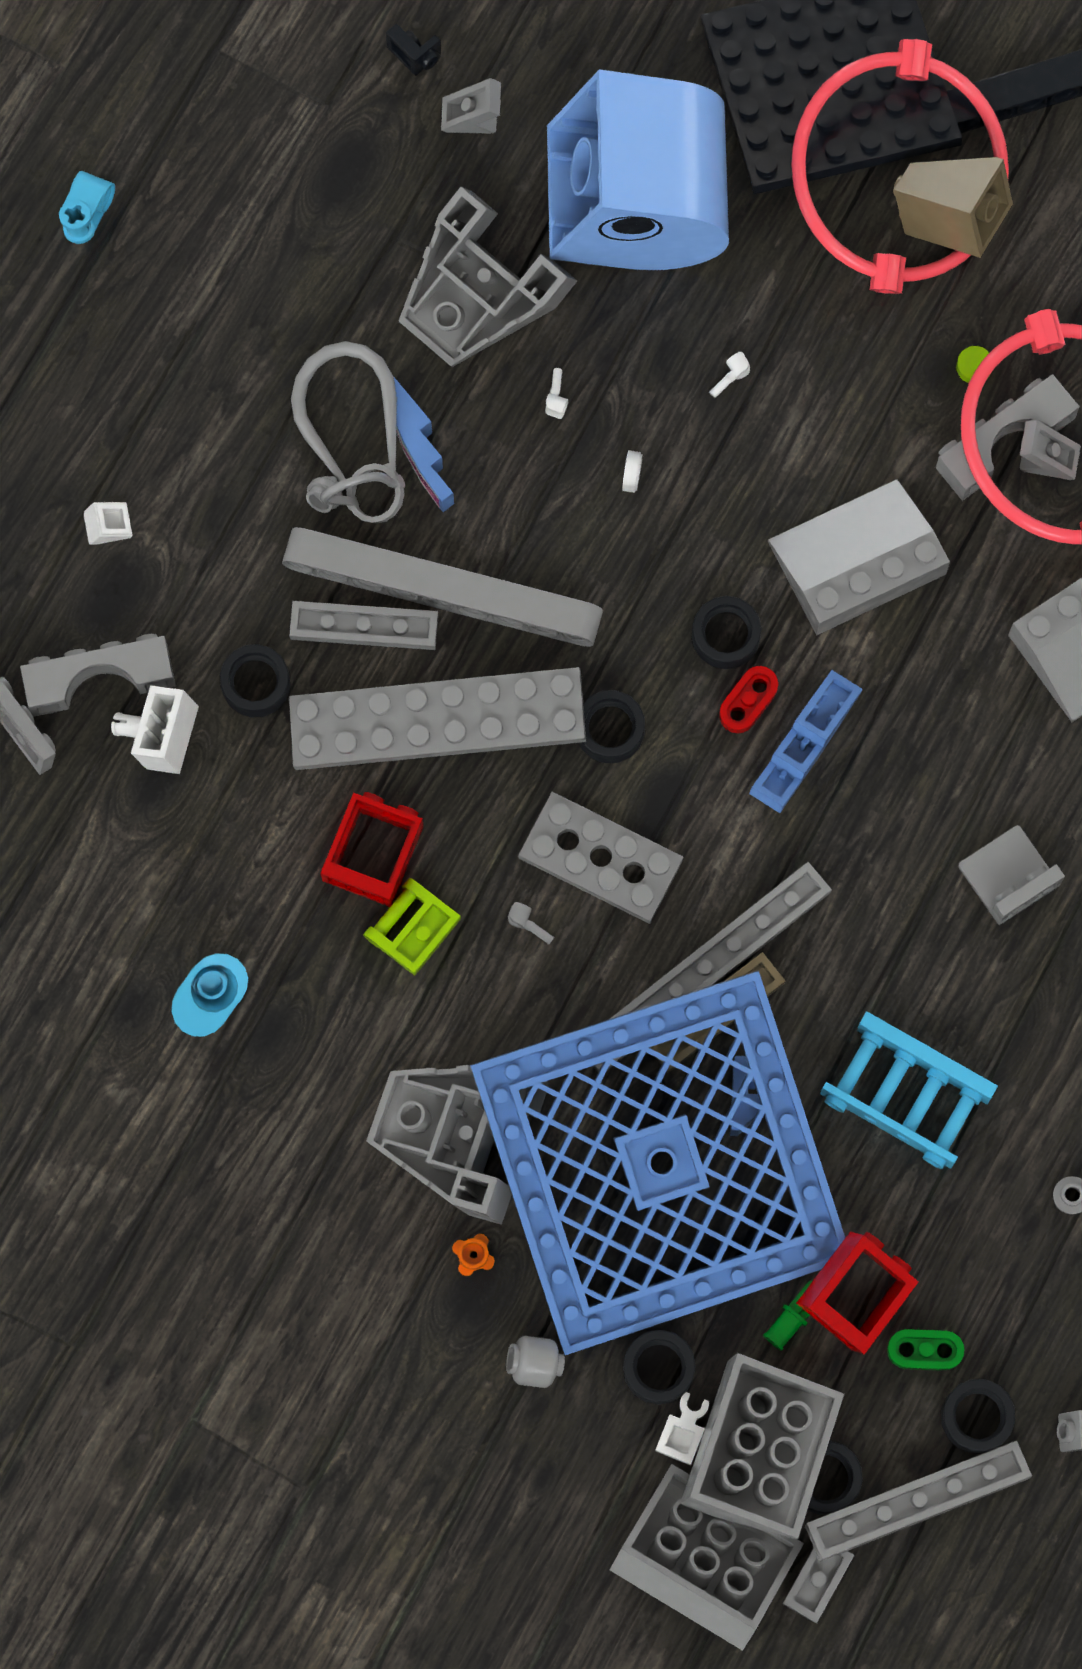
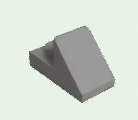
[441,78,501,134]
[1020,420,1081,480]

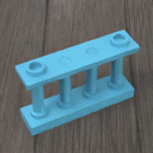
[820,1011,998,1169]

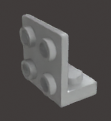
[958,825,1065,925]

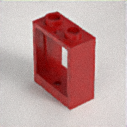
[320,792,424,907]
[796,1231,919,1355]

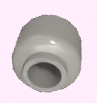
[506,1336,565,1388]

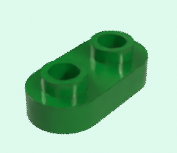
[887,1329,964,1370]

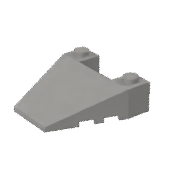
[399,187,577,367]
[366,1065,550,1225]

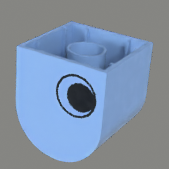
[547,69,729,270]

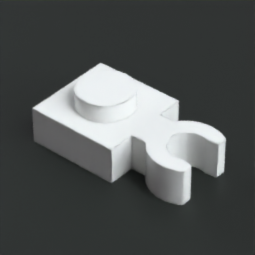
[655,1392,709,1466]

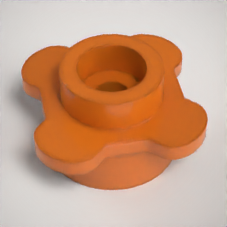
[452,1234,495,1276]

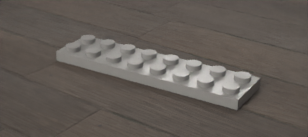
[289,667,586,770]

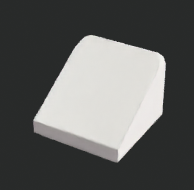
[84,502,133,545]

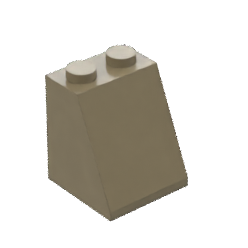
[893,157,1013,258]

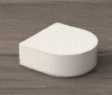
[622,450,643,493]

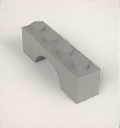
[936,374,1079,501]
[20,634,176,717]

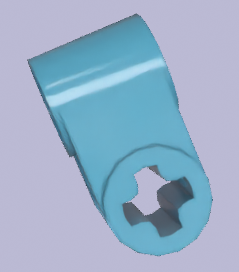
[59,171,115,244]

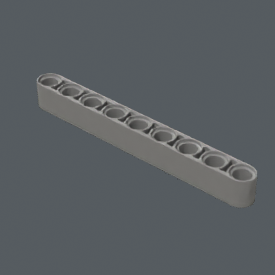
[282,527,603,647]

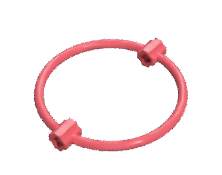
[791,39,1009,294]
[961,309,1082,545]

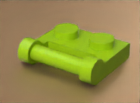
[363,878,461,976]

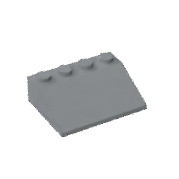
[768,479,950,635]
[1008,578,1082,722]
[680,1353,844,1539]
[610,1464,804,1651]

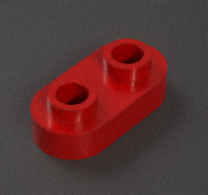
[719,666,778,733]

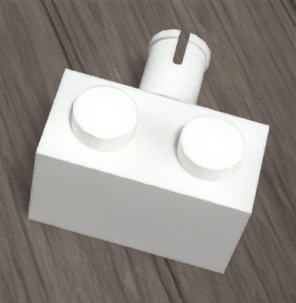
[111,685,199,774]

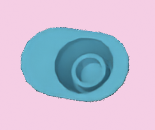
[172,953,248,1036]

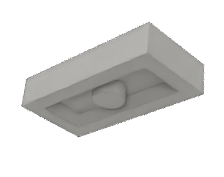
[783,1548,854,1623]

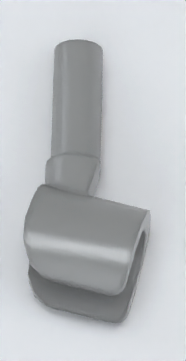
[508,902,554,944]

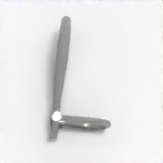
[291,341,405,524]

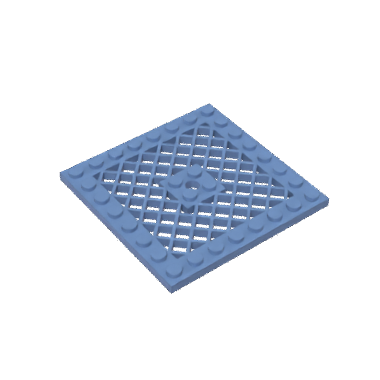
[470,971,845,1355]

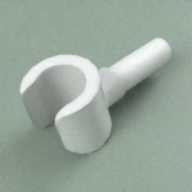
[709,352,750,398]
[545,368,568,419]

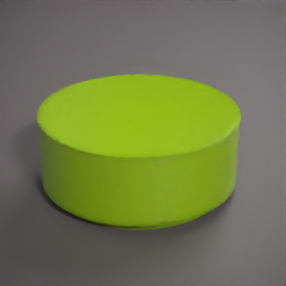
[956,346,991,383]

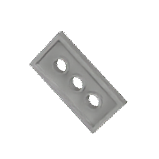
[518,792,684,924]

